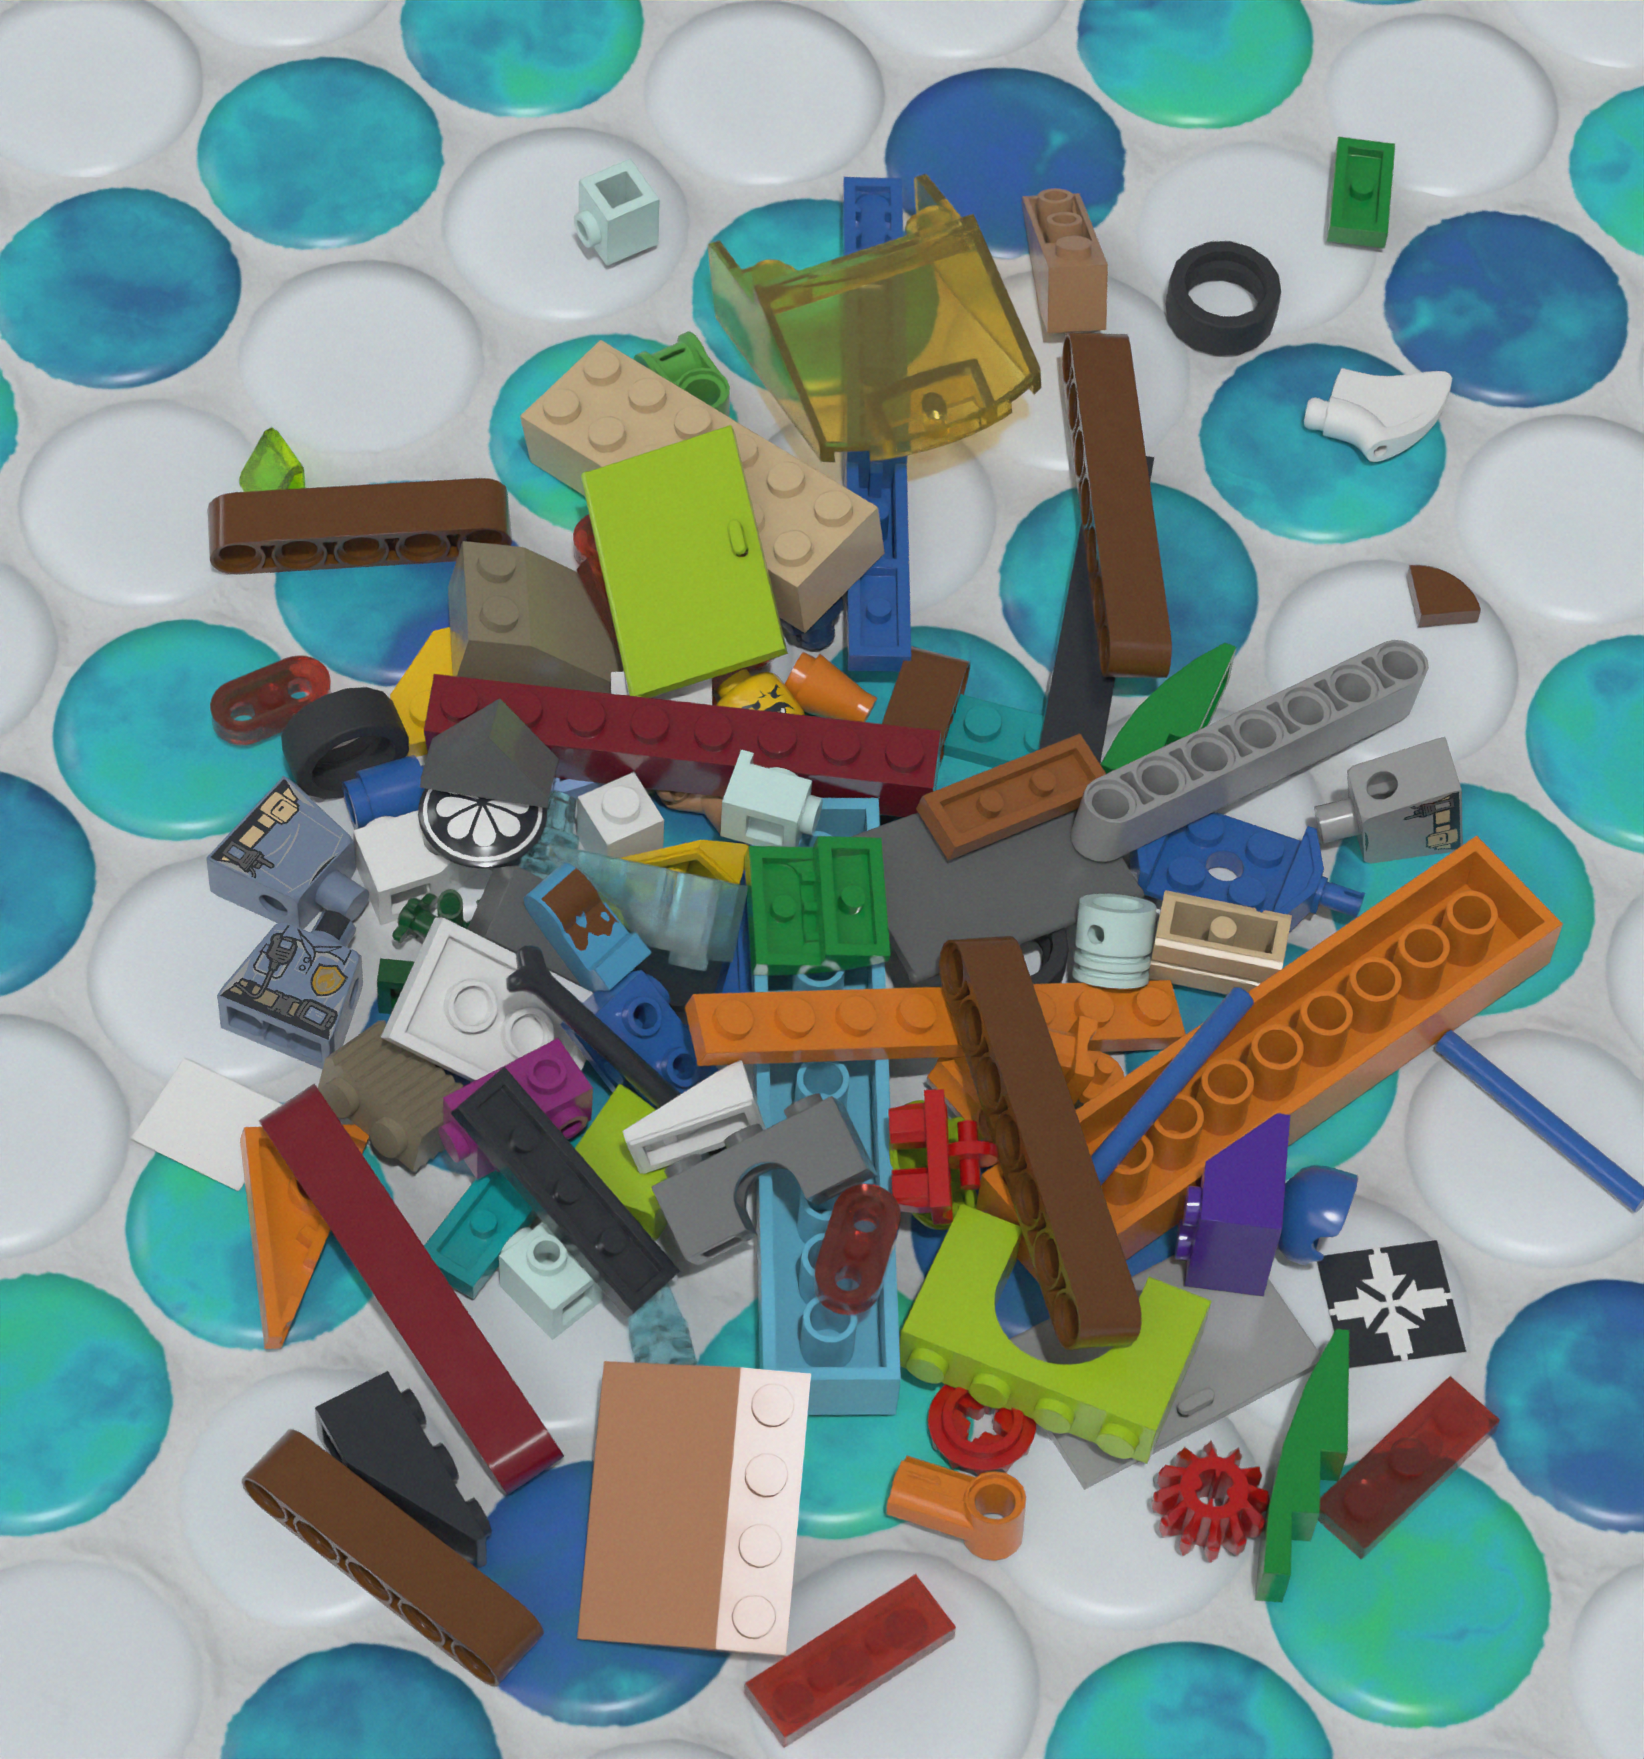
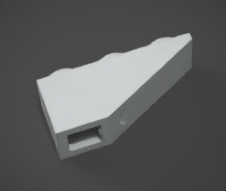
[353,810,480,926]

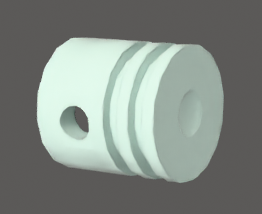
[1072,894,1156,989]

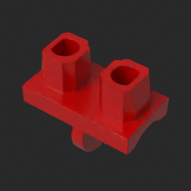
[888,1089,999,1225]

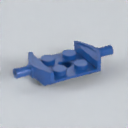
[1129,811,1365,933]

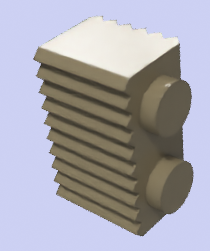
[318,1020,463,1172]

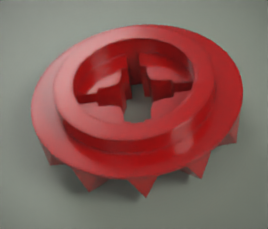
[927,1384,1036,1476]

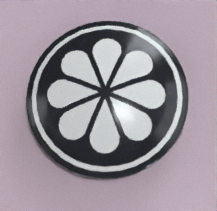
[418,789,547,872]

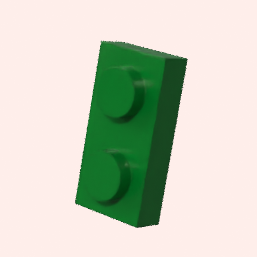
[1327,136,1395,248]

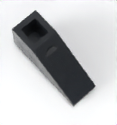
[315,1371,492,1569]

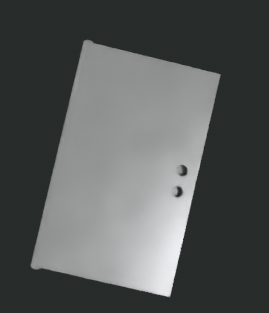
[1009,1255,1321,1490]

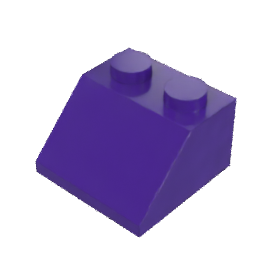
[1175,1113,1290,1296]

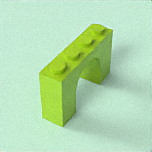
[899,1203,1212,1464]

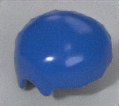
[1278,1165,1359,1265]

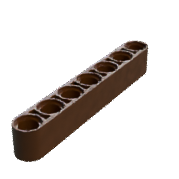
[1062,333,1172,678]
[939,936,1142,1350]

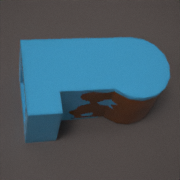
[524,862,652,992]

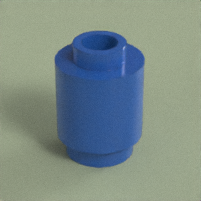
[342,755,425,829]

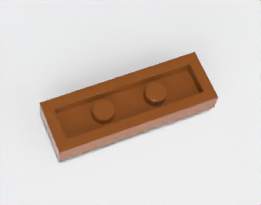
[916,734,1106,861]

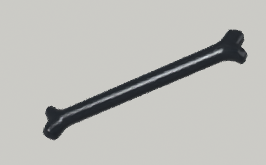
[506,945,727,1156]

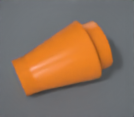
[785,652,877,722]

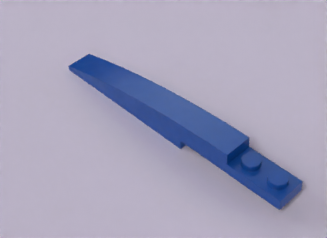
[843,177,911,672]

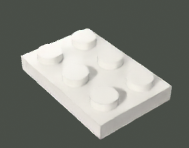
[381,918,593,1082]

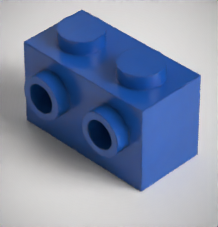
[560,970,719,1110]

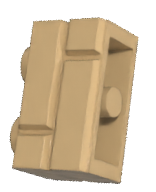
[1149,890,1292,995]

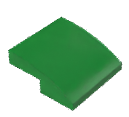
[744,836,891,975]

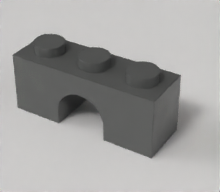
[651,1093,878,1265]

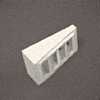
[623,1060,766,1174]

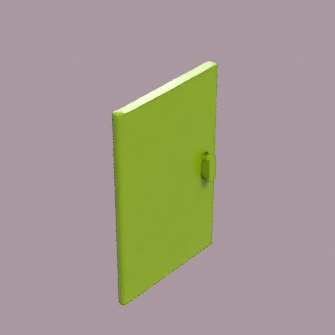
[581,425,788,698]

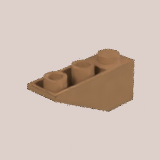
[1022,189,1108,333]

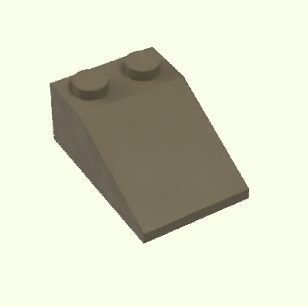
[448,541,624,694]

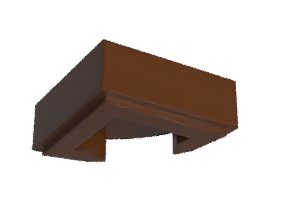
[1406,565,1481,627]

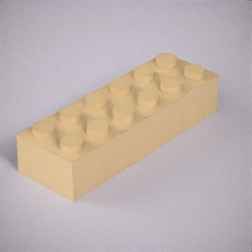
[520,340,884,633]

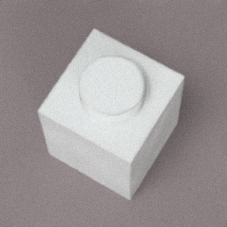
[577,772,664,885]

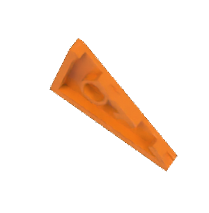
[240,1124,369,1349]

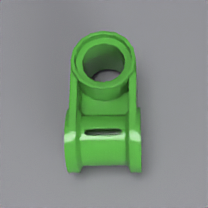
[634,331,730,417]

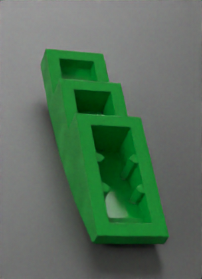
[1255,1329,1349,1603]

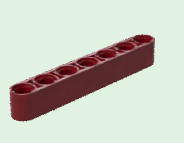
[258,1083,565,1495]

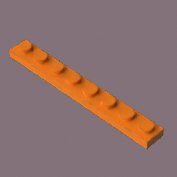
[685,980,1186,1066]

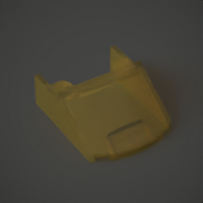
[708,174,1042,462]

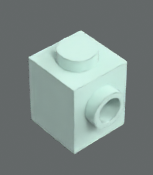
[574,158,660,266]
[499,1222,603,1340]

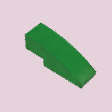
[1100,643,1236,774]

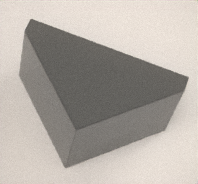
[420,698,559,808]

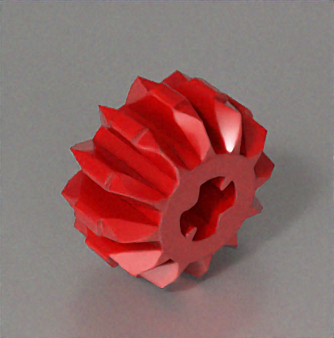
[1152,1441,1270,1563]

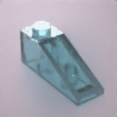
[546,844,748,971]

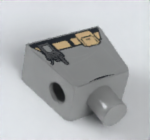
[1314,737,1463,864]

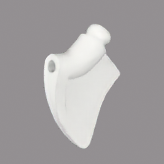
[1304,368,1452,462]

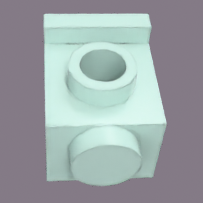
[720,750,823,847]

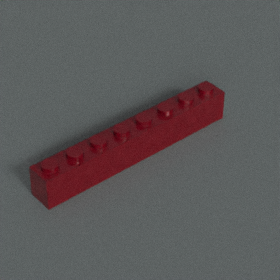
[424,674,941,817]

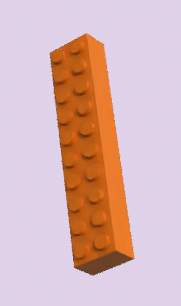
[976,836,1563,1283]

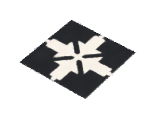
[1317,1240,1466,1368]

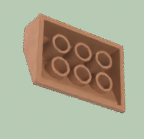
[577,1361,811,1658]

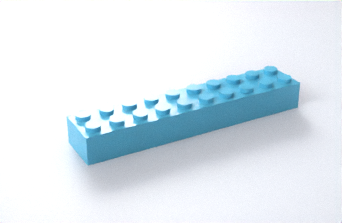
[748,798,901,1415]

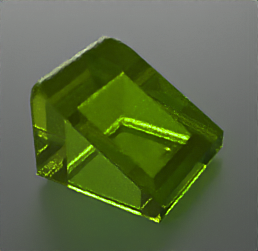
[239,427,306,492]

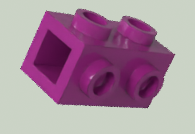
[438,1038,593,1180]

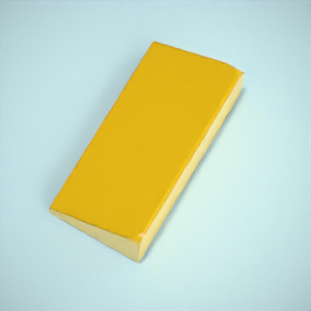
[606,840,749,904]

